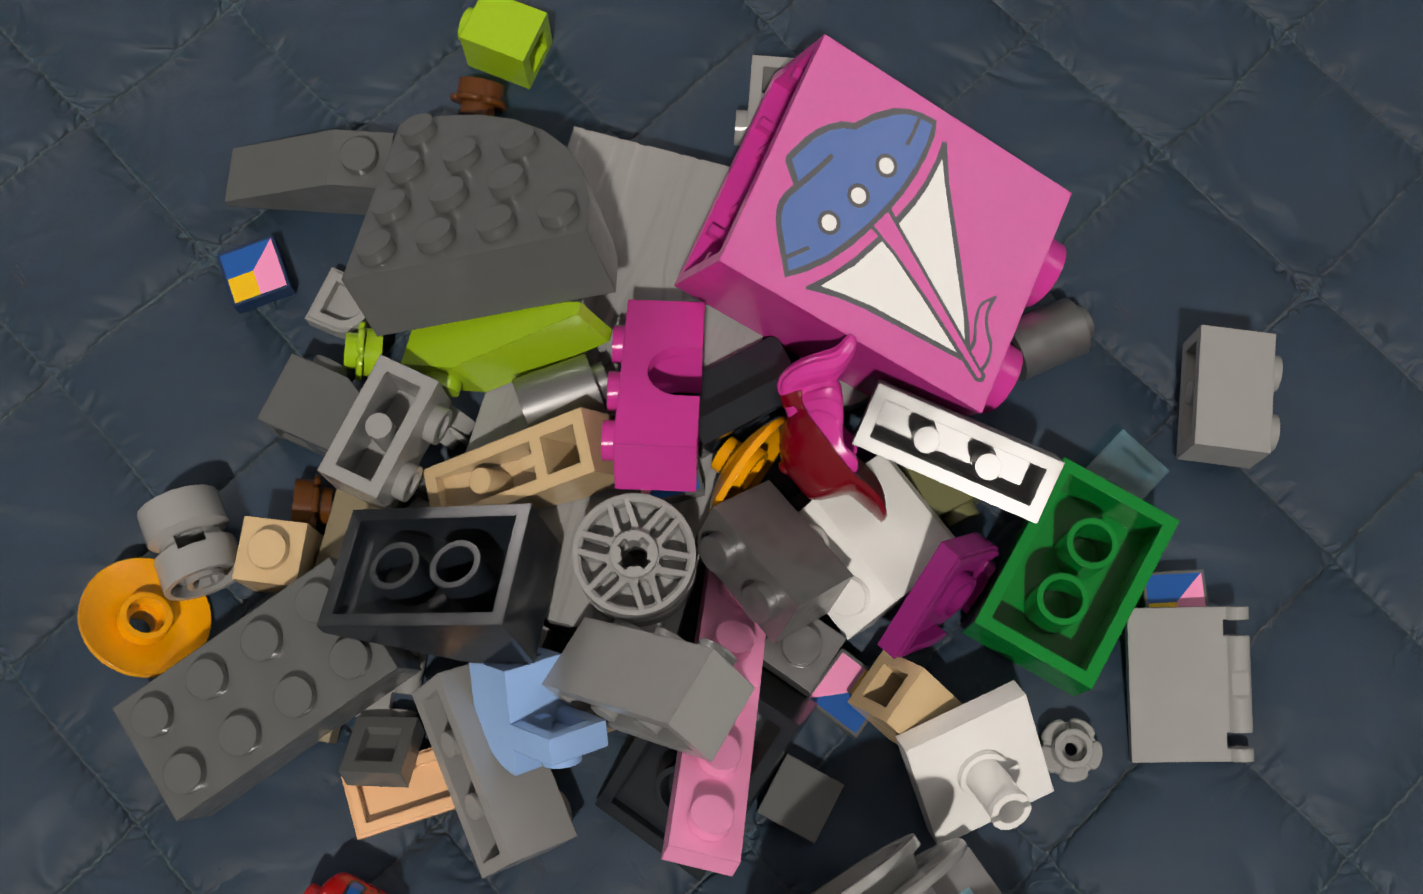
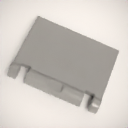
[1125,605,1254,763]

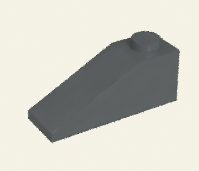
[225,129,395,215]
[257,353,429,503]

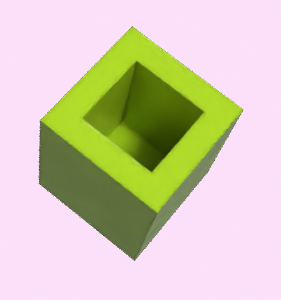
[458,0,553,89]

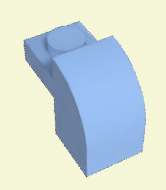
[469,646,608,776]

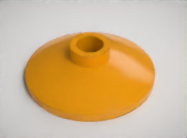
[709,416,786,513]
[77,558,211,678]

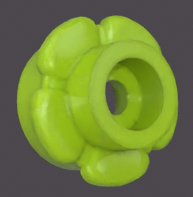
[343,321,383,381]

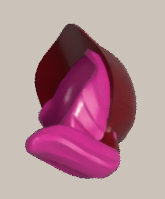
[777,334,887,522]

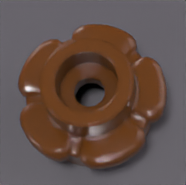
[450,76,507,116]
[291,474,333,530]

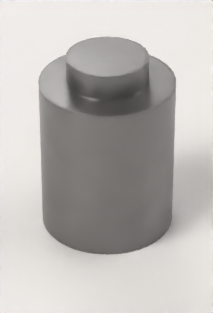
[1010,298,1095,381]
[512,353,608,427]

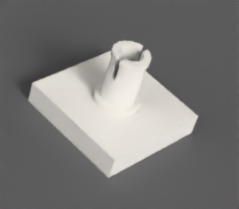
[895,680,1054,844]

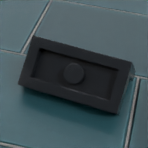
[671,336,792,459]

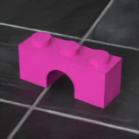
[601,299,705,492]

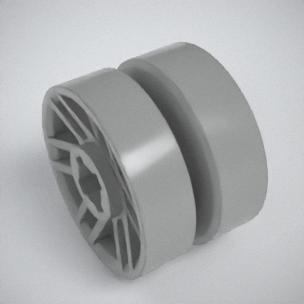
[572,493,697,627]

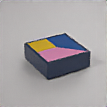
[216,234,296,314]

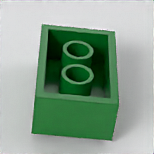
[962,457,1180,697]

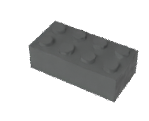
[112,557,422,821]

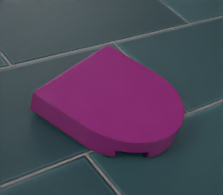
[877,532,999,659]

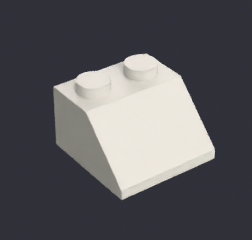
[798,455,955,640]

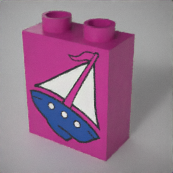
[674,34,1072,416]

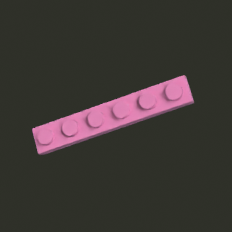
[661,567,766,876]

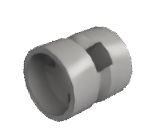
[137,484,239,601]

